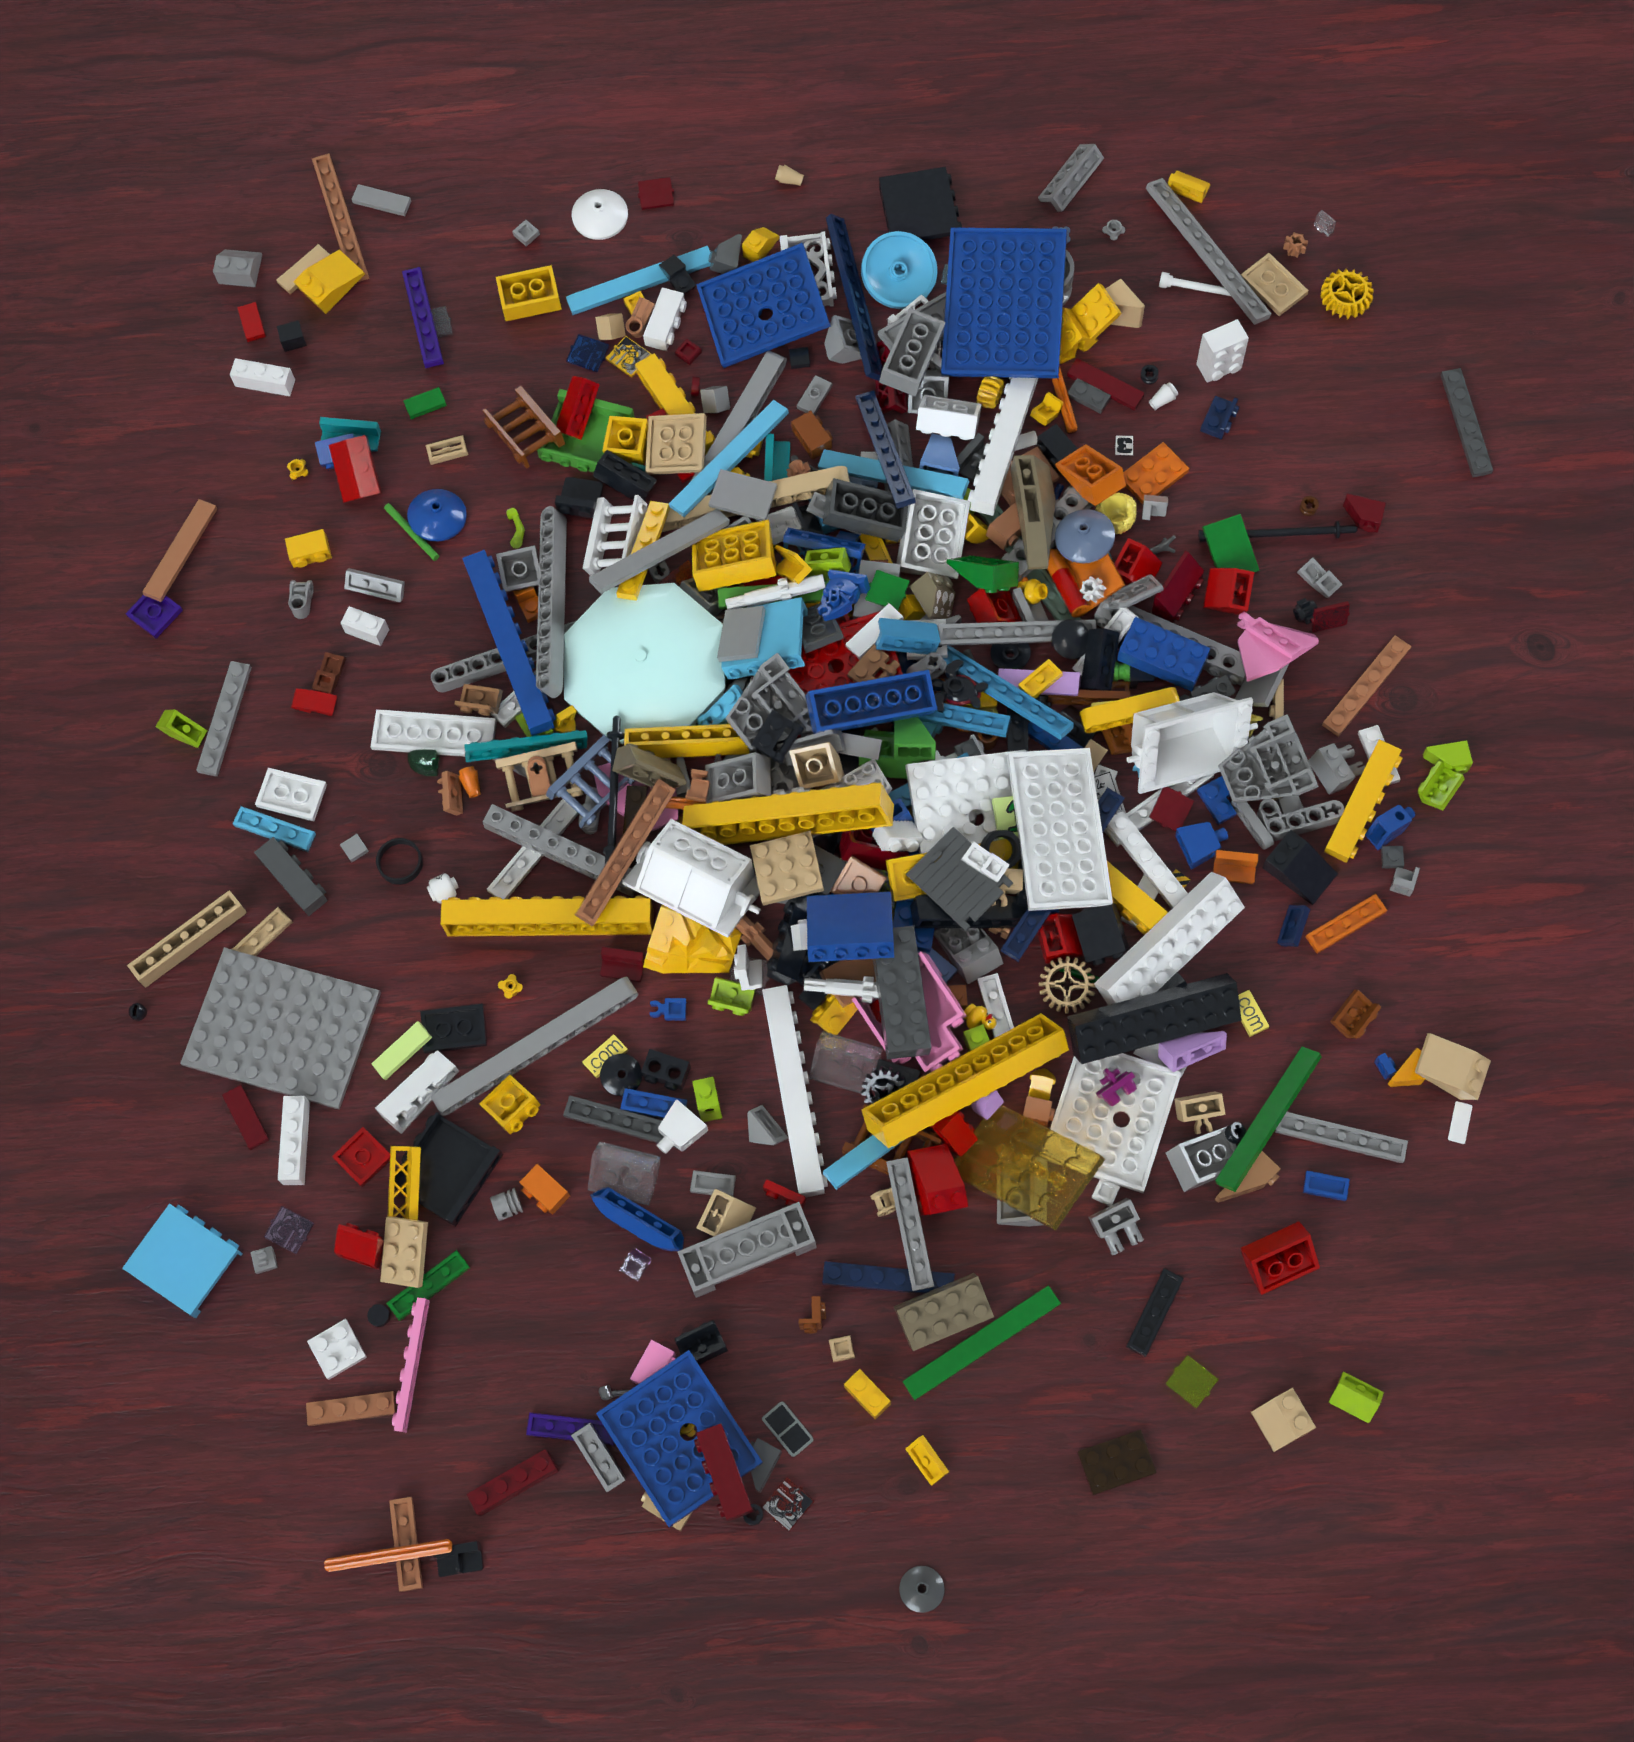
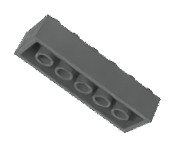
[873,926,932,1059]

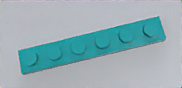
[464,730,587,762]

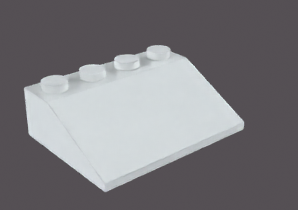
[896,489,970,579]

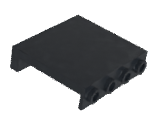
[879,166,962,240]
[394,1111,503,1227]

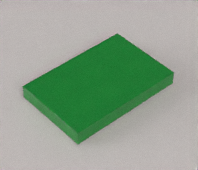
[1202,514,1260,573]

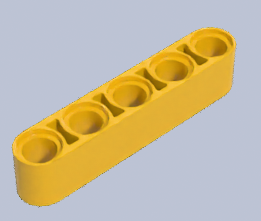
[1080,687,1180,733]

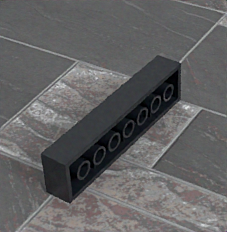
[1067,973,1242,1064]

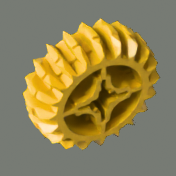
[1320,268,1374,320]

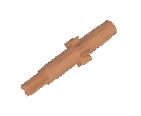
[736,915,774,960]

